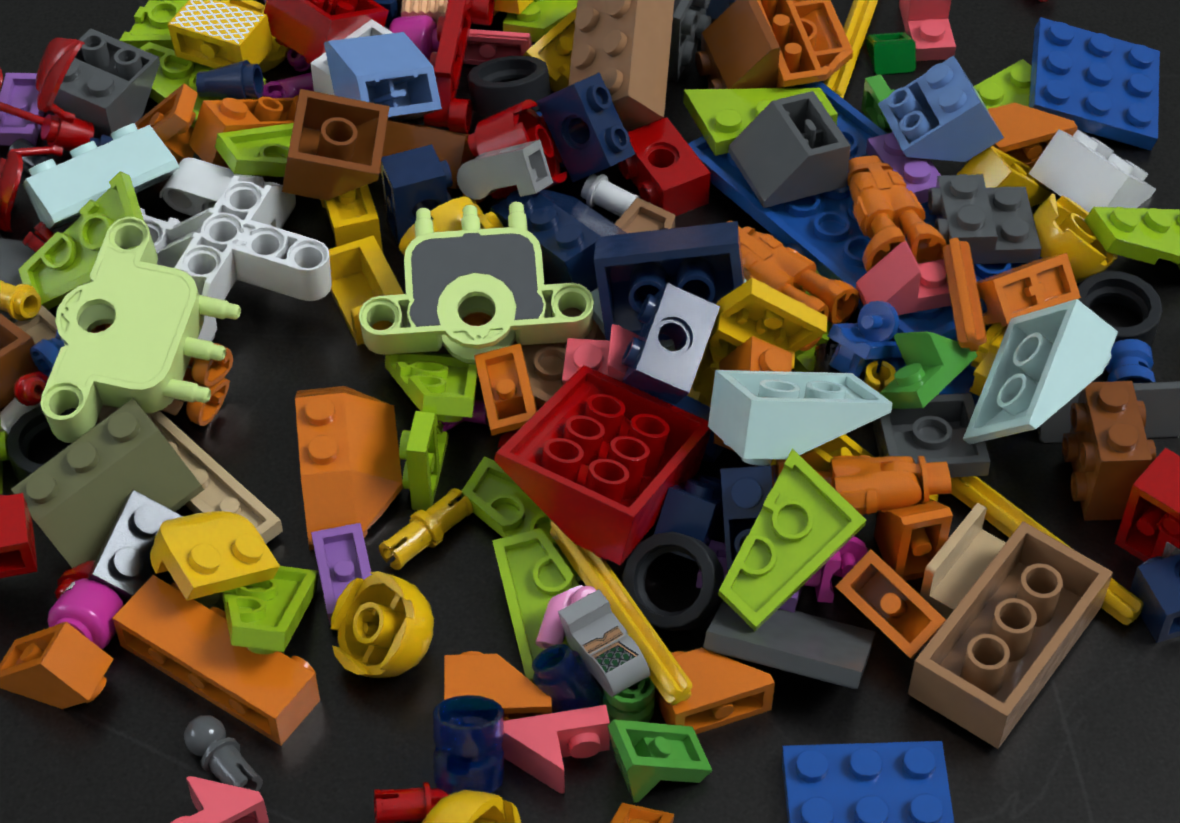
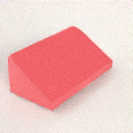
[463,29,533,65]

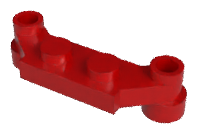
[424,0,495,134]

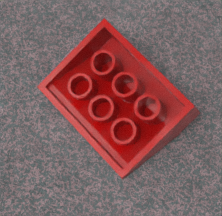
[494,365,711,565]

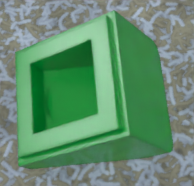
[865,32,916,75]

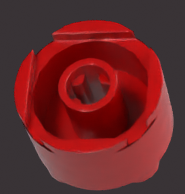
[468,99,567,201]

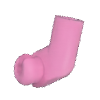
[535,585,597,652]

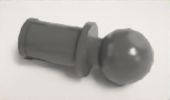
[184,715,263,791]

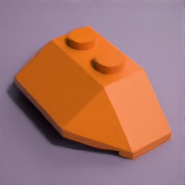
[757,0,853,88]
[295,386,403,550]

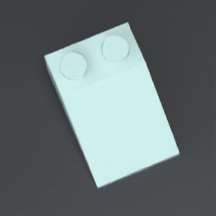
[963,299,1118,444]
[708,370,893,466]

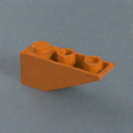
[188,95,299,168]

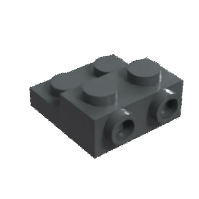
[928,174,1041,264]
[873,393,991,478]

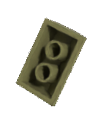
[11,398,205,568]

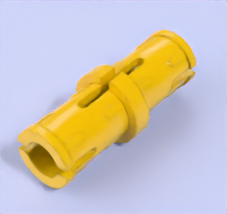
[379,488,473,570]

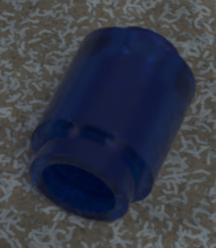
[532,644,603,713]

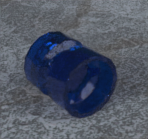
[433,695,504,794]

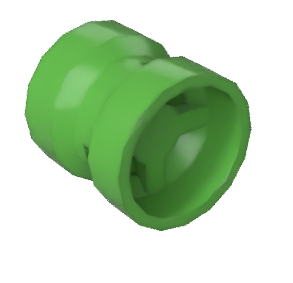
[603,677,656,723]

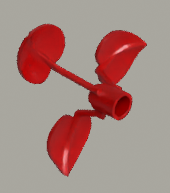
[0,38,94,233]

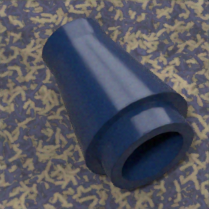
[196,60,264,99]

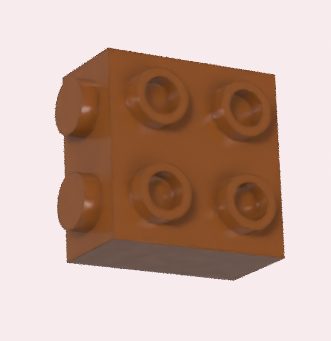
[1062,381,1156,521]

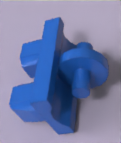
[827,301,903,378]

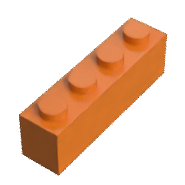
[112,575,320,746]

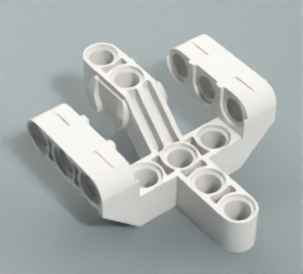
[140,157,332,369]

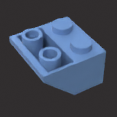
[324,32,442,121]
[878,55,1004,162]

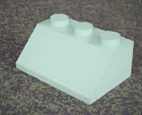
[22,123,180,231]

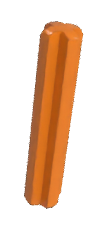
[942,237,987,352]

